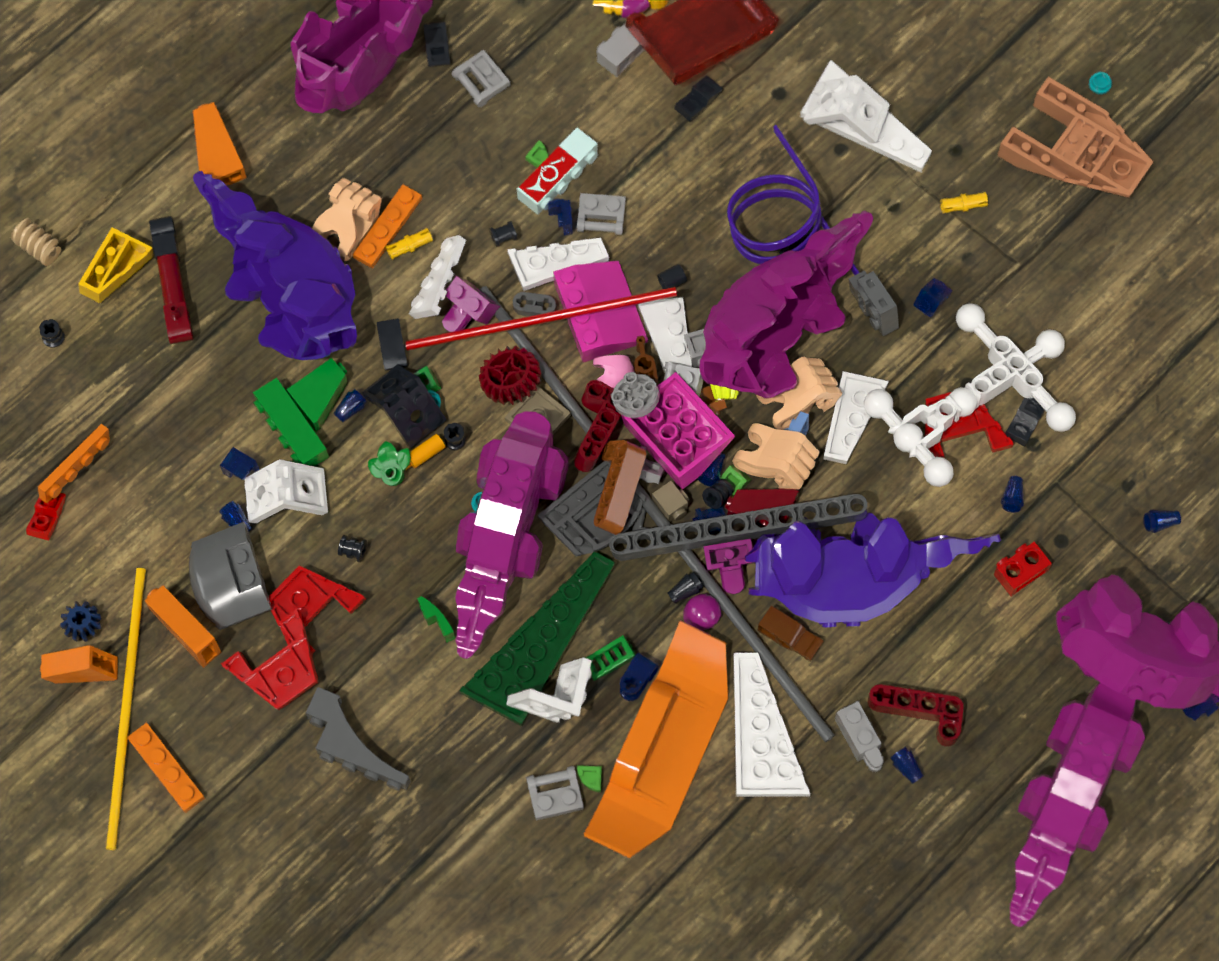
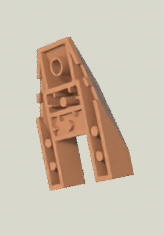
[998,77,1153,198]

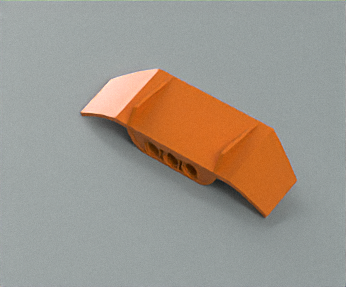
[584,620,728,858]

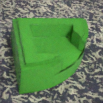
[526,141,548,168]
[577,766,602,792]

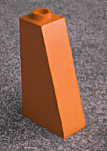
[193,102,247,186]
[145,585,222,668]

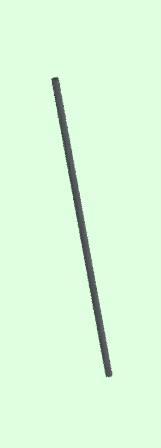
[479,286,835,743]

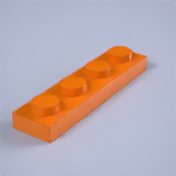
[353,185,422,269]
[38,424,110,503]
[127,723,205,813]

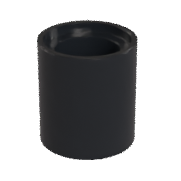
[657,264,687,289]

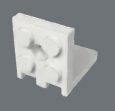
[804,75,890,143]
[245,459,328,523]
[506,658,591,722]

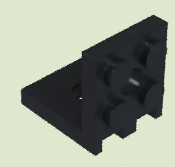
[361,364,447,448]

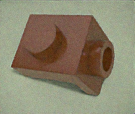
[700,386,727,416]

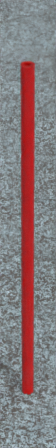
[406,287,677,350]

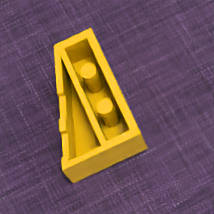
[78,227,153,303]

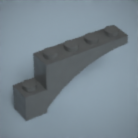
[306,687,411,791]

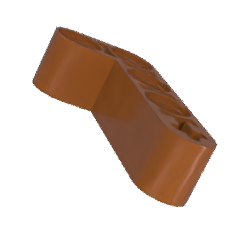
[594,440,646,535]

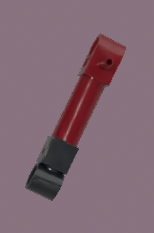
[149,216,193,344]

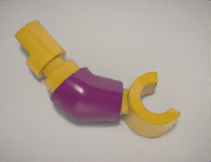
[593,0,669,19]

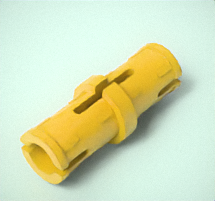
[940,192,988,213]
[386,228,433,260]

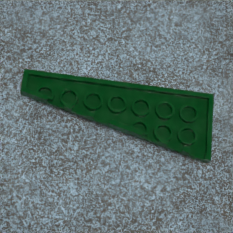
[459,552,615,726]

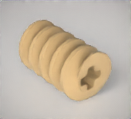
[11,218,61,266]

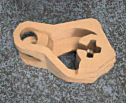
[312,178,382,261]
[756,357,842,430]
[732,423,819,490]

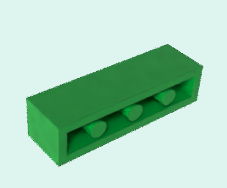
[253,378,329,467]

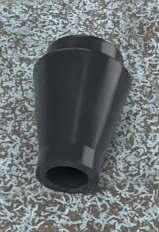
[667,572,703,604]

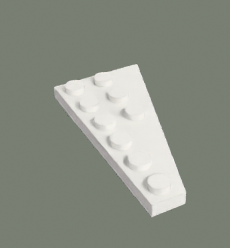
[800,60,932,172]
[734,653,810,797]

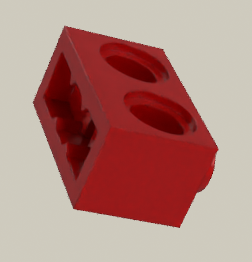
[994,541,1052,597]

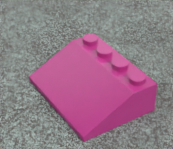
[553,261,648,362]
[621,372,735,490]

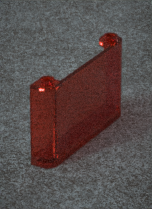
[625,0,779,85]

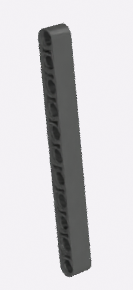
[609,494,868,561]

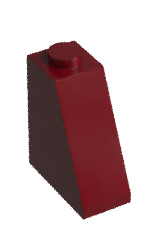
[725,489,798,536]

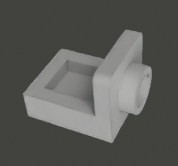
[640,446,664,484]

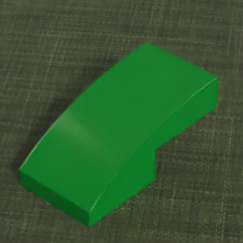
[417,596,455,643]

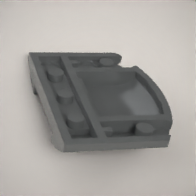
[538,461,646,556]
[189,522,273,630]

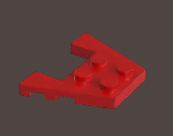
[925,392,1013,458]
[269,566,366,654]
[221,609,319,710]

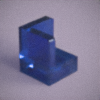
[220,447,259,480]

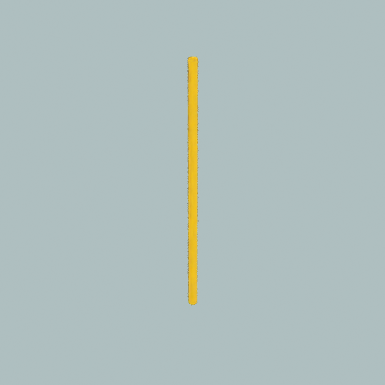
[106,568,146,850]

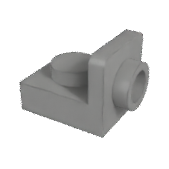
[684,329,706,368]

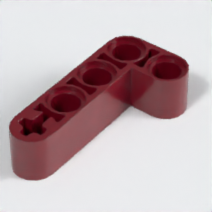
[574,380,621,472]
[867,684,964,747]

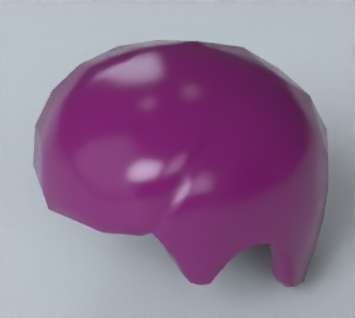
[683,594,721,631]

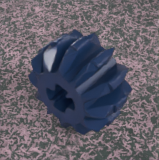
[60,601,102,642]

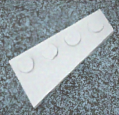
[409,235,466,319]
[507,238,609,291]
[637,297,692,375]
[823,372,889,464]

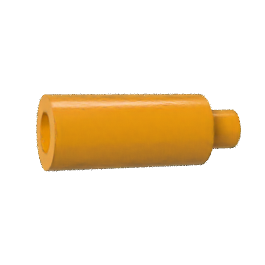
[405,434,446,470]

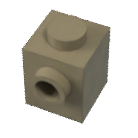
[652,481,689,522]

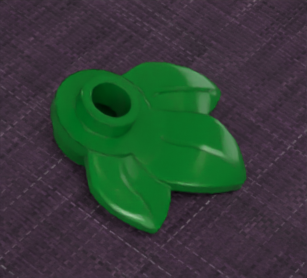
[368,441,411,486]

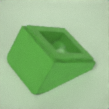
[719,465,752,497]

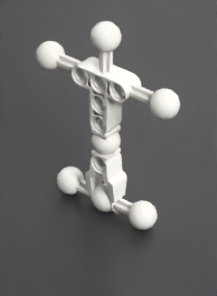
[864,303,1076,487]

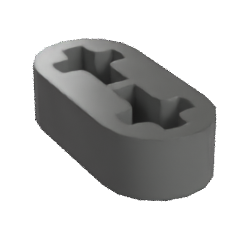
[513,292,556,316]

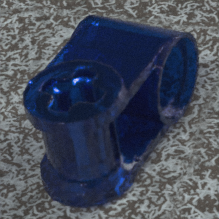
[620,652,659,701]

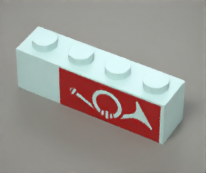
[517,128,598,214]

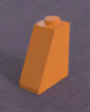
[40,645,118,684]

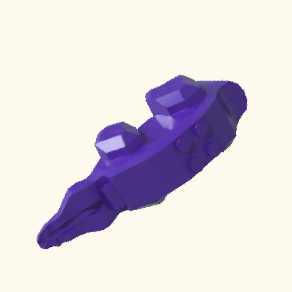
[193,171,357,360]
[745,513,1001,627]

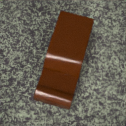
[634,336,659,386]
[757,606,823,662]

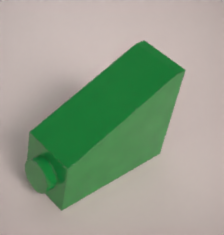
[286,358,347,432]

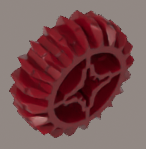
[478,346,542,405]

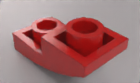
[26,493,66,541]

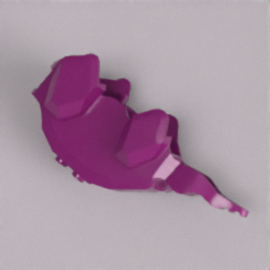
[291,0,433,113]
[700,211,873,398]
[455,411,569,659]
[1056,574,1219,709]
[1010,682,1145,927]

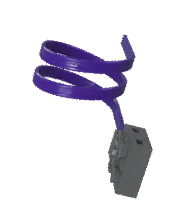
[727,125,899,336]

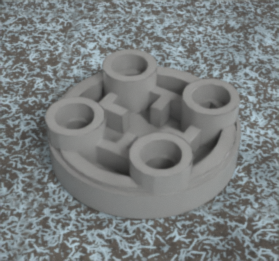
[611,372,659,418]

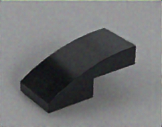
[423,22,450,67]
[674,75,723,122]
[376,318,408,371]
[1005,398,1045,447]

